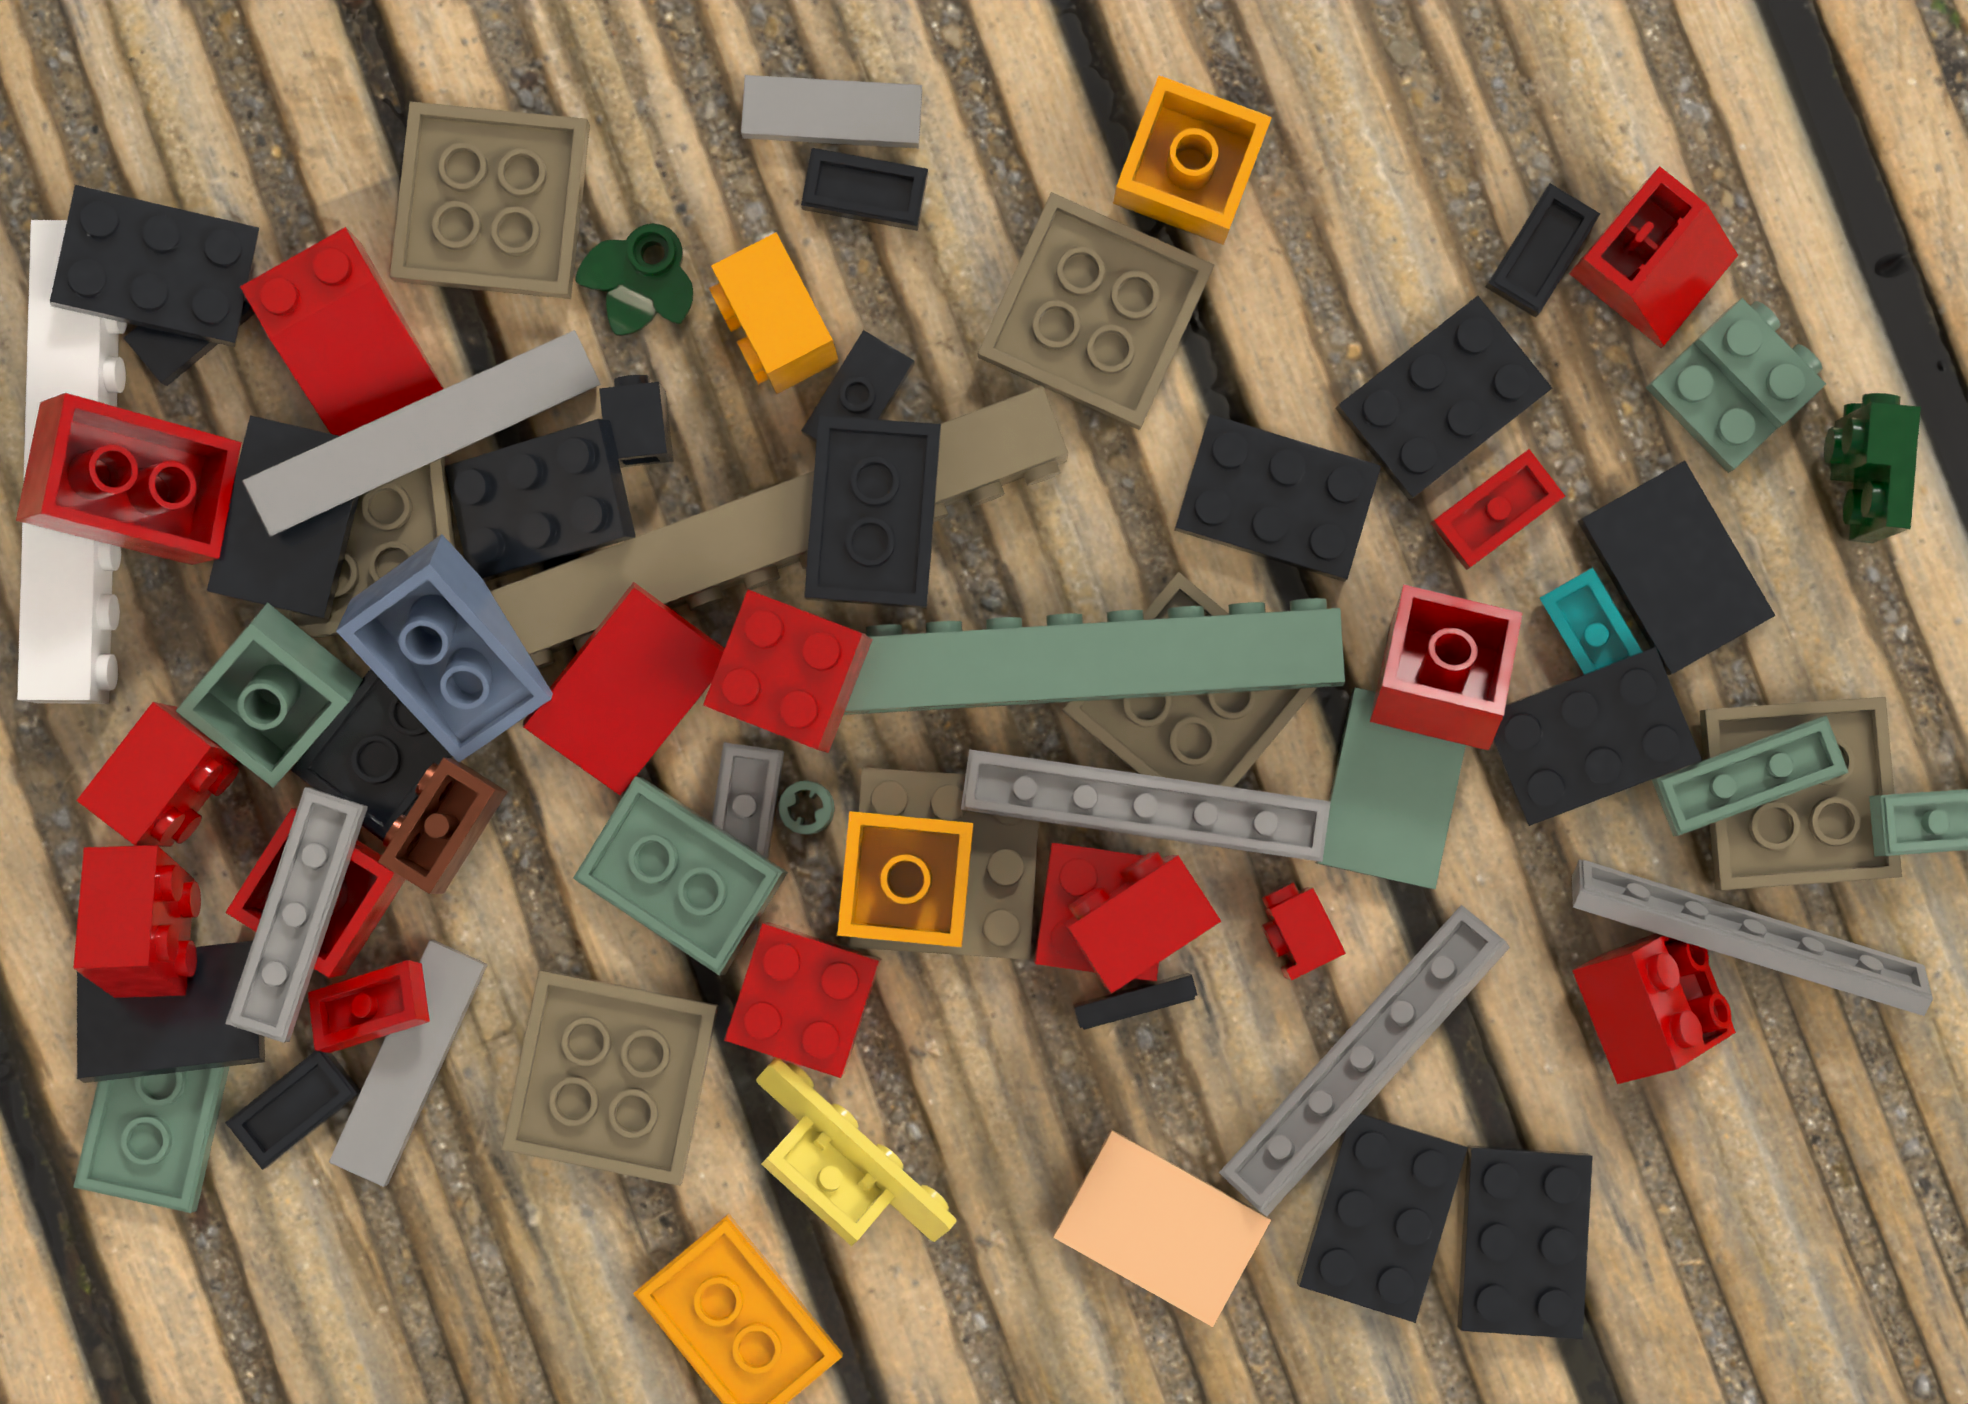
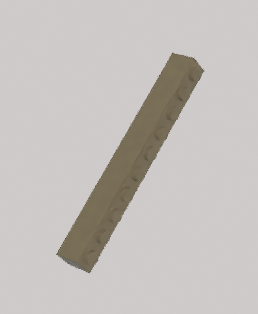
[490,386,1068,670]

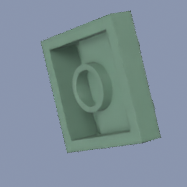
[1646,298,1826,473]

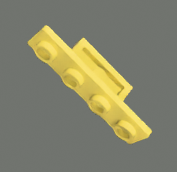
[756,1057,957,1246]

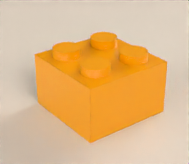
[1113,75,1272,245]
[709,232,839,394]
[837,811,974,947]

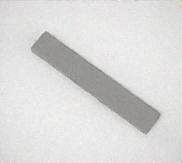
[242,330,601,537]
[961,749,1331,862]
[1572,860,1933,1016]
[1219,905,1510,1217]

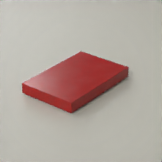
[523,582,725,796]

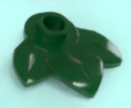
[575,223,694,336]

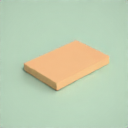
[1053,1129,1271,1327]

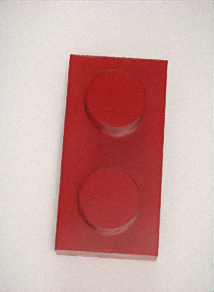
[1431,449,1565,570]
[308,960,430,1053]

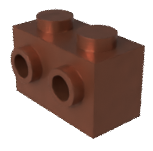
[378,757,508,894]

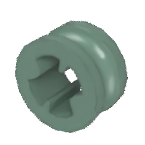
[778,781,835,835]

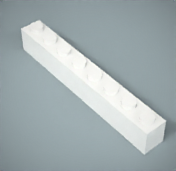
[17,220,127,704]

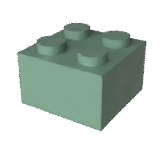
[176,602,363,788]

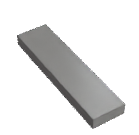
[225,787,368,1043]
[329,940,488,1187]

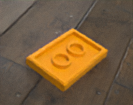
[633,1213,843,1404]

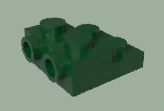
[1824,393,1921,543]

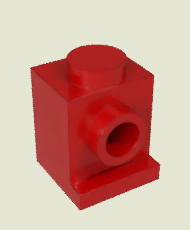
[1261,882,1346,981]

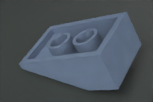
[336,534,553,763]

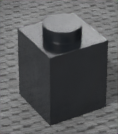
[599,375,674,468]

